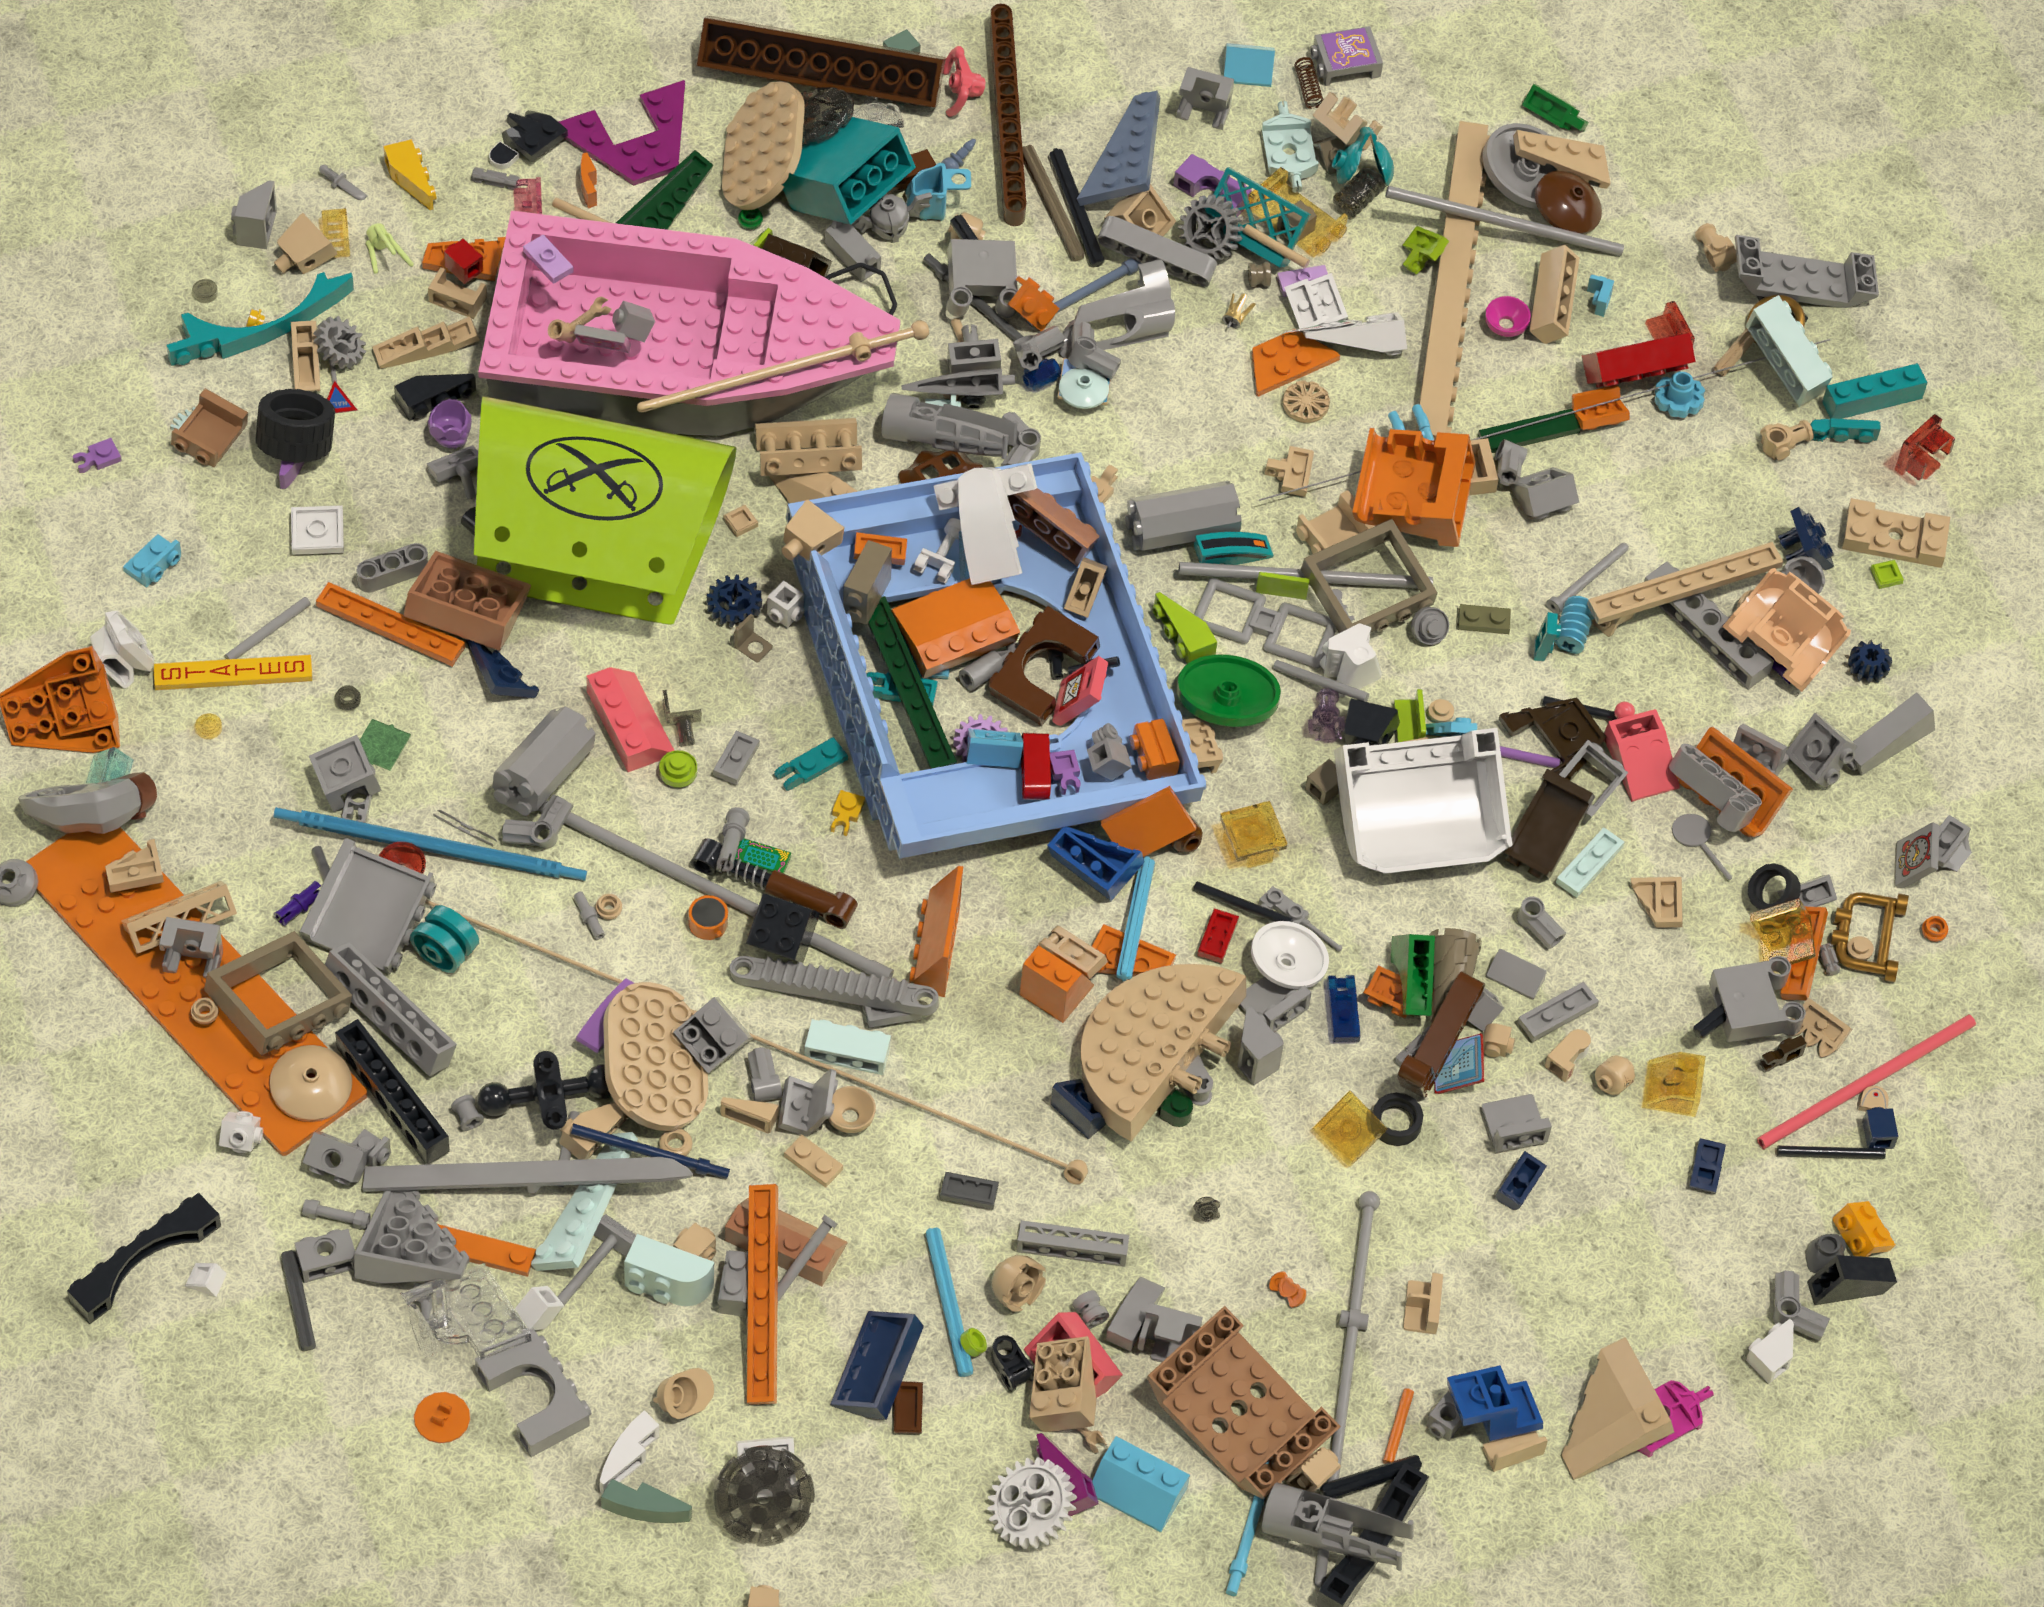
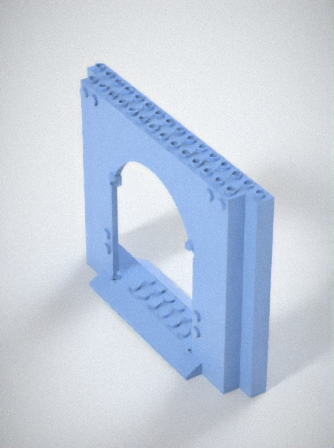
[786,452,1206,859]

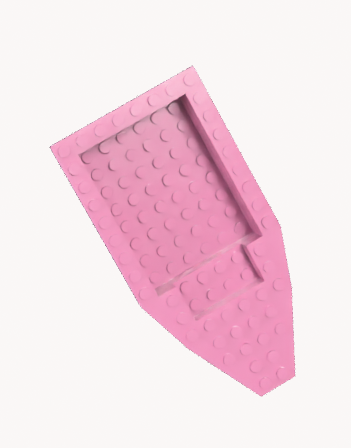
[478,211,900,436]

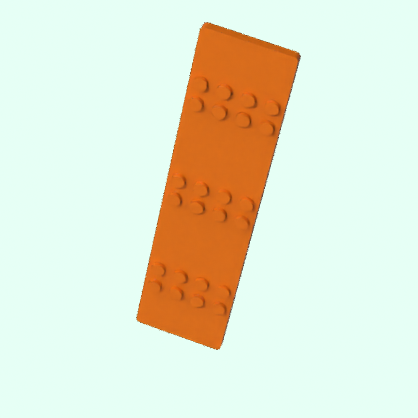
[26,827,367,1156]

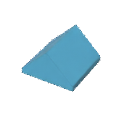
[1224,43,1275,87]
[967,728,1023,768]

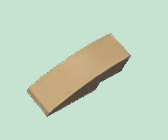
[291,321,321,392]

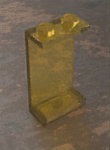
[1248,167,1348,257]

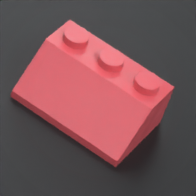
[1024,1312,1123,1398]

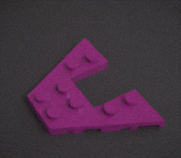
[559,80,685,186]

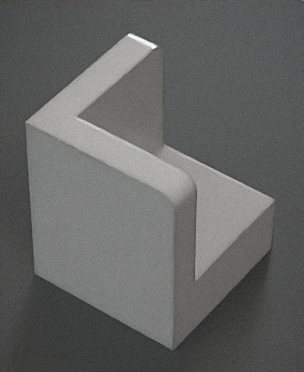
[1468,987,1504,1031]

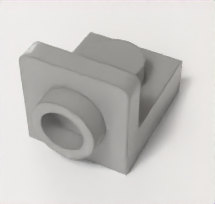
[351,1129,391,1166]

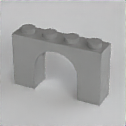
[475,1328,592,1457]

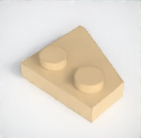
[105,839,164,892]
[1631,877,1683,928]

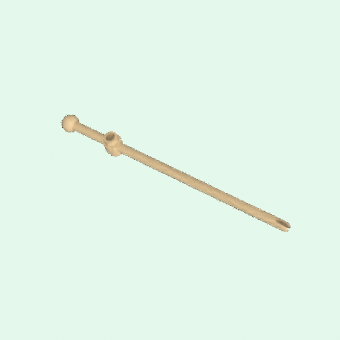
[637,320,929,412]

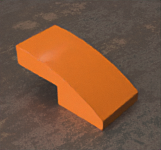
[581,152,597,208]

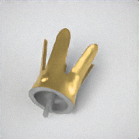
[1222,293,1256,329]

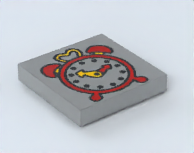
[574,325,631,353]
[1895,822,1940,888]

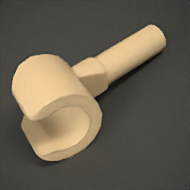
[1076,1427,1107,1453]

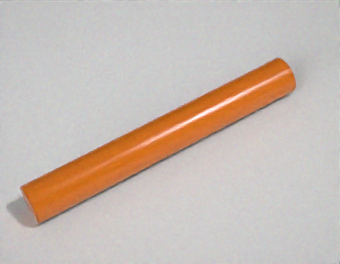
[1383,1388,1414,1464]

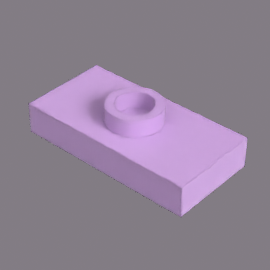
[523,234,574,284]
[1277,265,1328,297]

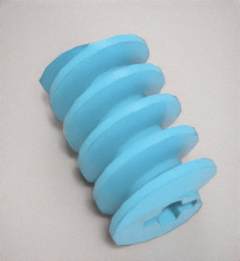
[1554,596,1594,654]

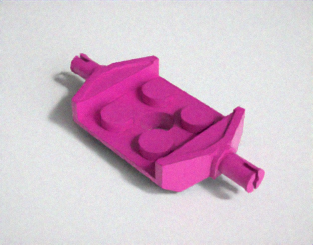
[1637,1380,1714,1457]

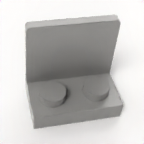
[1239,976,1311,1032]
[1481,1094,1552,1153]

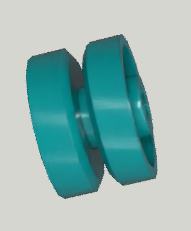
[410,905,479,973]

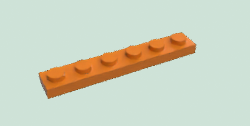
[316,582,465,667]

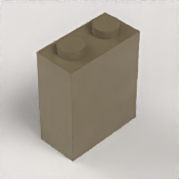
[843,540,892,625]

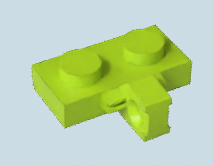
[1403,226,1449,274]

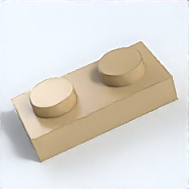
[784,1134,843,1188]

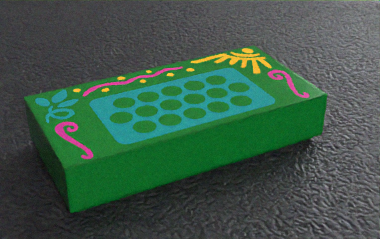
[735,838,791,874]

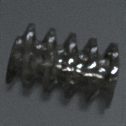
[1333,168,1386,220]

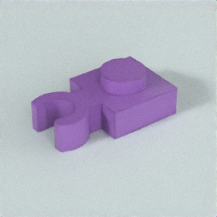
[73,438,122,473]
[1050,750,1081,795]

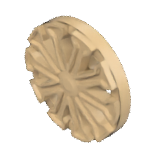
[1283,380,1330,423]

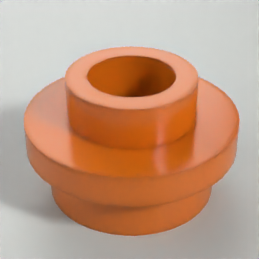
[1922,916,1949,942]

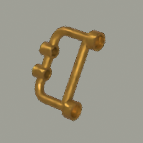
[1831,892,1909,982]

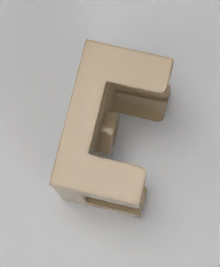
[1313,92,1383,150]

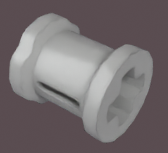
[451,1095,484,1131]

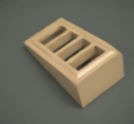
[720,1097,779,1134]

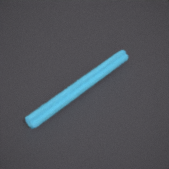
[1116,856,1155,982]
[926,1227,973,1377]

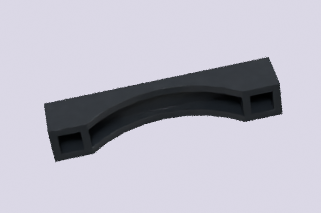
[67,1192,221,1324]
[1316,1462,1429,1607]

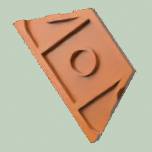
[1252,329,1340,397]

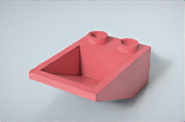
[1604,701,1680,802]

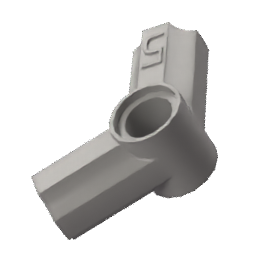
[1069,321,1121,380]
[1013,326,1065,371]
[1001,411,1041,466]
[502,794,574,849]
[1773,1270,1830,1341]

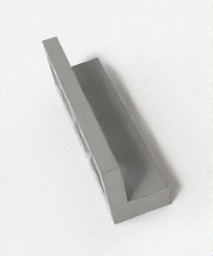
[1017,1220,1129,1267]

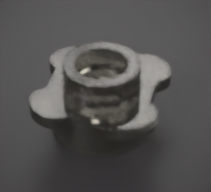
[1193,1197,1220,1222]

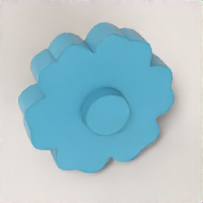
[1654,372,1705,418]

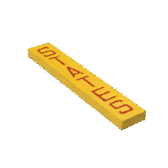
[154,655,312,690]

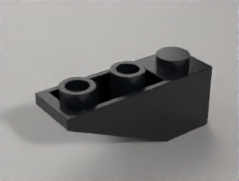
[394,373,476,421]

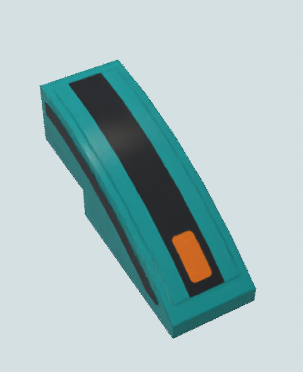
[1194,532,1274,565]

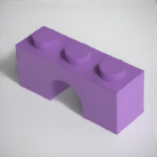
[1173,154,1252,217]

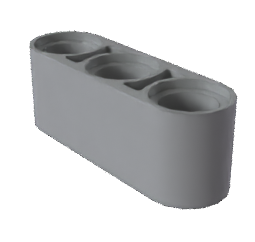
[356,543,428,593]

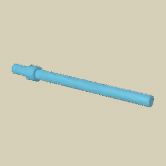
[1226,1461,1270,1596]

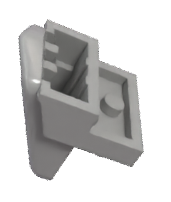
[1734,723,1789,776]

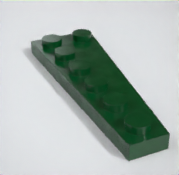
[616,150,713,230]

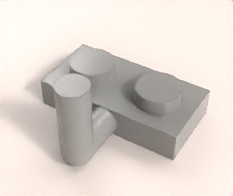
[427,445,478,499]

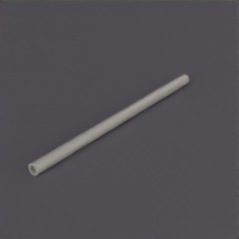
[1385,185,1624,256]
[1178,562,1433,589]

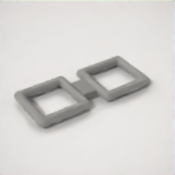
[1194,578,1337,668]

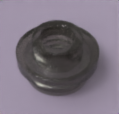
[335,685,361,711]

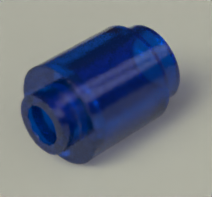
[1022,358,1061,391]

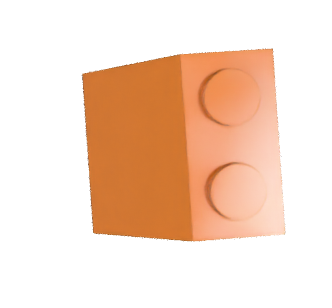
[1020,945,1094,1023]

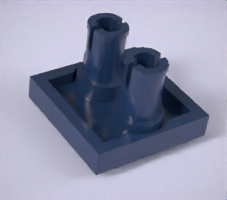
[1778,507,1834,570]

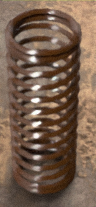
[1294,57,1324,109]

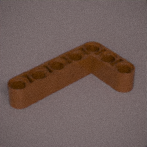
[1397,971,1485,1098]

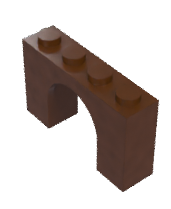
[989,606,1100,726]

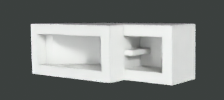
[600,1410,659,1494]

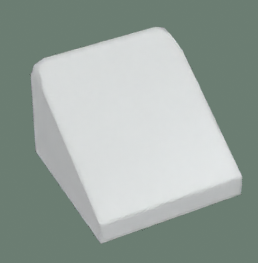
[185,1263,227,1297]

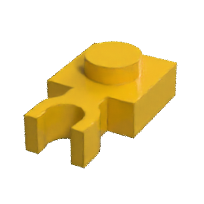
[831,790,865,836]

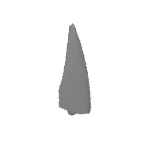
[901,368,1015,396]

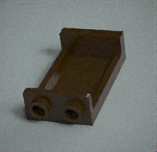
[1502,769,1595,880]

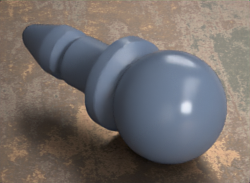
[941,139,976,169]

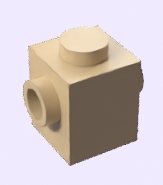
[673,1222,716,1260]

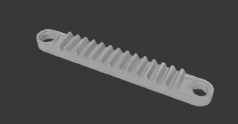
[730,956,939,1016]

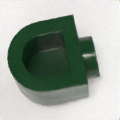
[1159,1090,1193,1127]

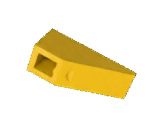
[383,139,437,210]

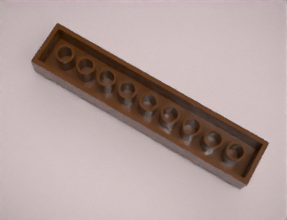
[697,15,946,108]

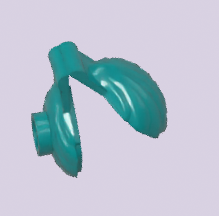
[1332,127,1394,186]

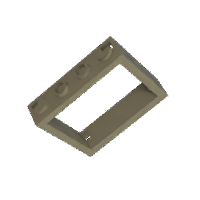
[1301,519,1438,633]
[204,931,352,1055]

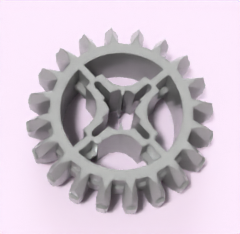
[1178,194,1244,261]

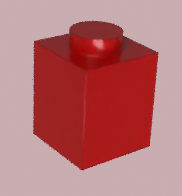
[444,238,483,284]

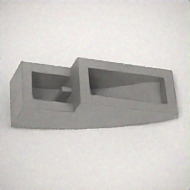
[1106,1276,1165,1351]

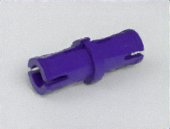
[274,881,321,926]

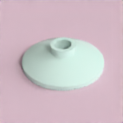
[1059,368,1109,409]

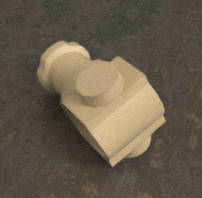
[1695,223,1737,272]
[1760,420,1813,460]

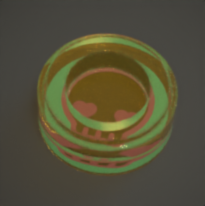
[195,713,222,739]

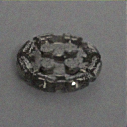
[801,87,854,147]
[713,1445,815,1547]

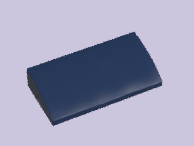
[830,1311,924,1420]

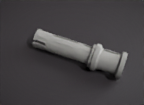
[717,807,750,871]

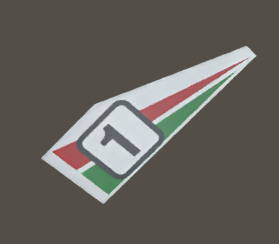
[1284,320,1356,333]

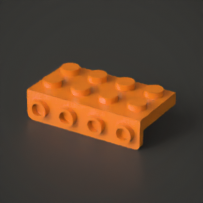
[1675,727,1793,837]

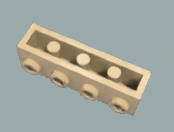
[1530,245,1580,344]

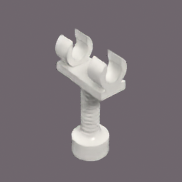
[914,518,962,584]

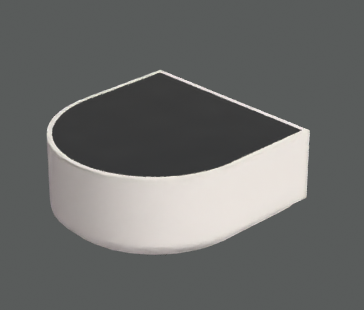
[489,141,519,170]

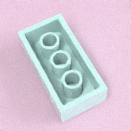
[1746,295,1833,407]

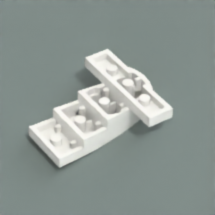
[934,463,1037,585]

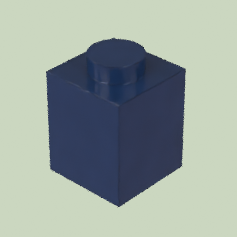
[1862,1107,1899,1149]

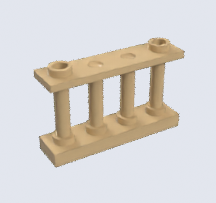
[755,418,862,476]

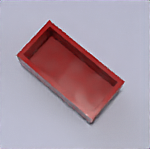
[1581,333,1696,388]

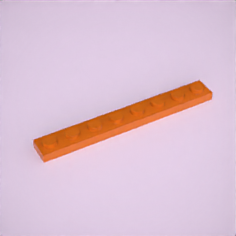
[747,1184,778,1405]

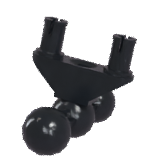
[477,1051,611,1130]

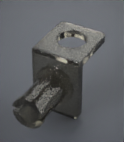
[662,690,702,747]

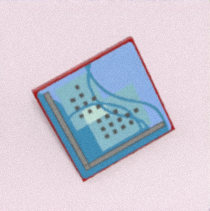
[1434,1033,1484,1094]

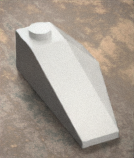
[1303,312,1407,355]

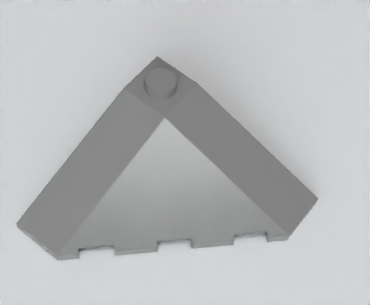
[354,1190,469,1283]

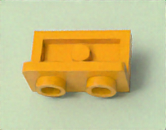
[1833,1201,1896,1257]

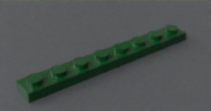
[868,596,957,769]

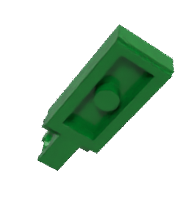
[1522,84,1589,131]

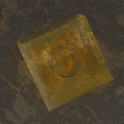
[1642,1052,1706,1117]

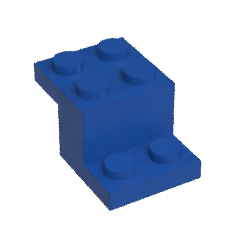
[1447,1365,1543,1441]

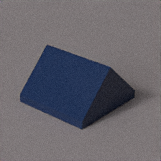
[1051,1079,1106,1139]

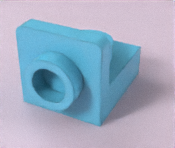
[1587,274,1614,317]

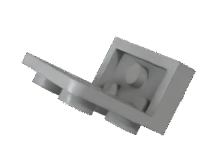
[778,1069,838,1137]

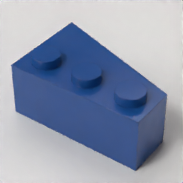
[1047,827,1145,901]

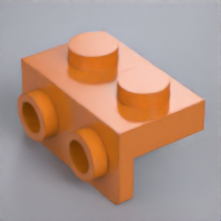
[1008,276,1060,332]
[1572,385,1630,430]
[1363,965,1414,1019]

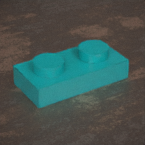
[1534,612,1561,661]

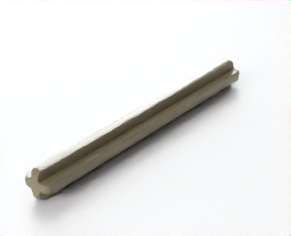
[1022,144,1085,262]

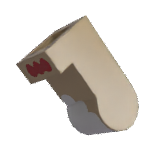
[1545,1029,1591,1082]

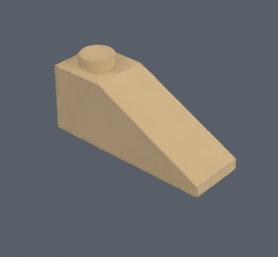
[559,1102,629,1160]

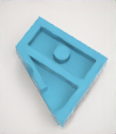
[1426,718,1477,737]

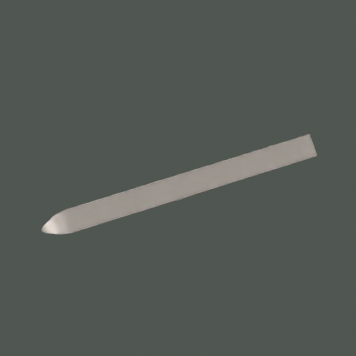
[363,1157,693,1193]

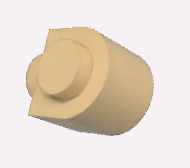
[1483,1023,1515,1057]

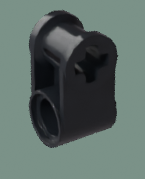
[991,1335,1034,1392]

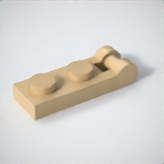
[1038,925,1108,979]

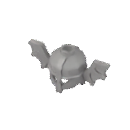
[851,192,932,243]

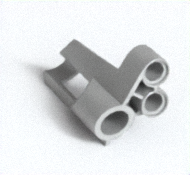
[1058,259,1175,358]

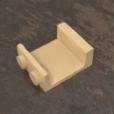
[1296,490,1375,554]

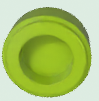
[960,1328,987,1357]

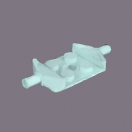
[1262,101,1319,193]

